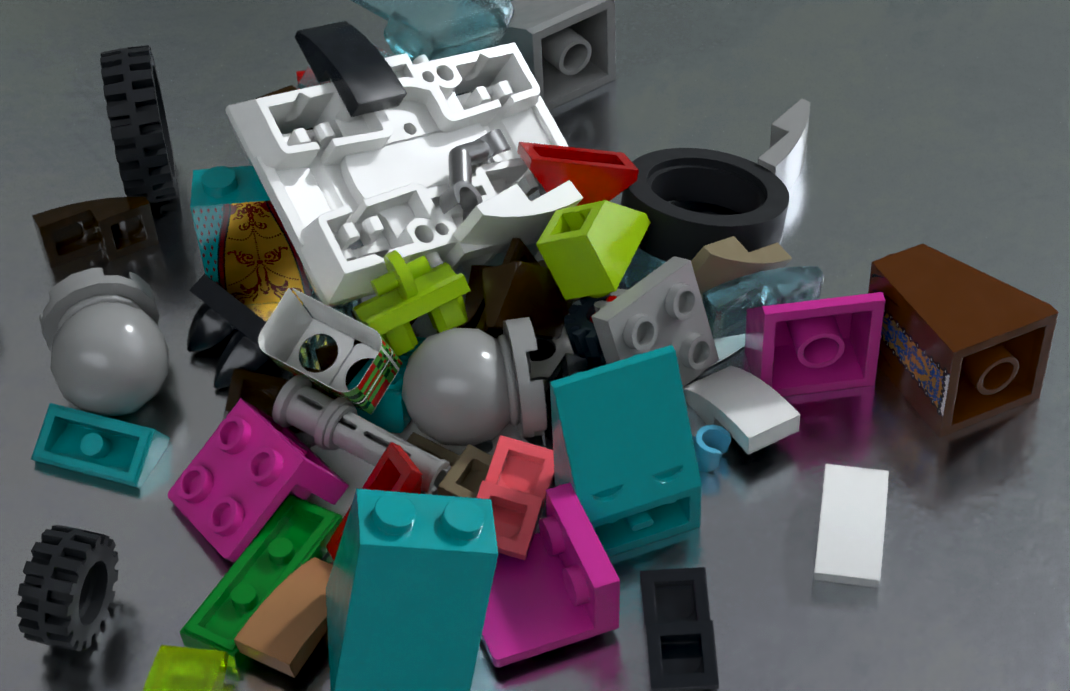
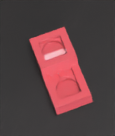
[476,435,554,560]

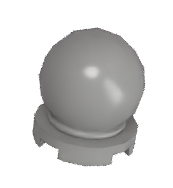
[39,268,169,418]
[402,317,547,446]

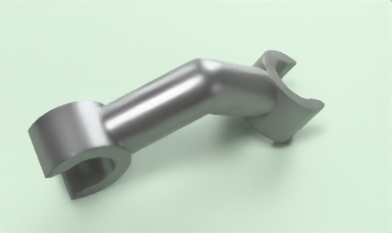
[439,129,511,221]

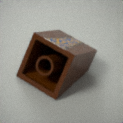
[868,243,1059,438]

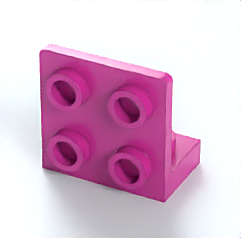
[168,398,349,562]
[481,482,620,667]

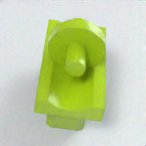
[352,250,471,356]

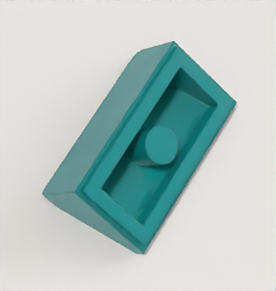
[31,403,170,489]

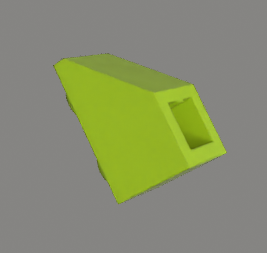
[536,200,651,300]

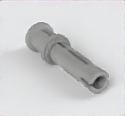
[272,375,451,495]

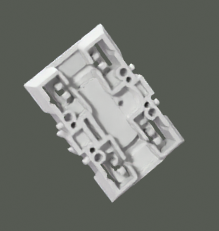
[225,43,569,307]

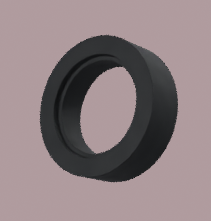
[621,148,789,262]

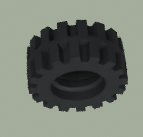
[17,525,119,651]

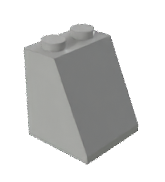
[467,0,616,111]

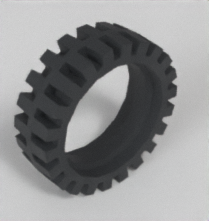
[100,45,179,204]

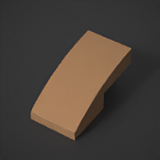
[234,557,333,678]

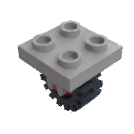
[564,256,719,388]

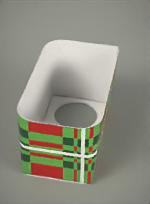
[258,288,403,415]

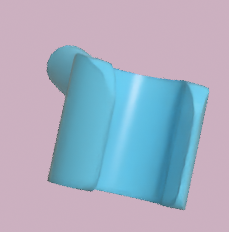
[692,424,731,473]

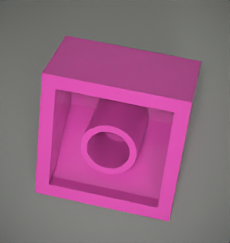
[745,292,886,397]

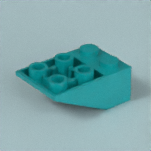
[550,345,702,557]

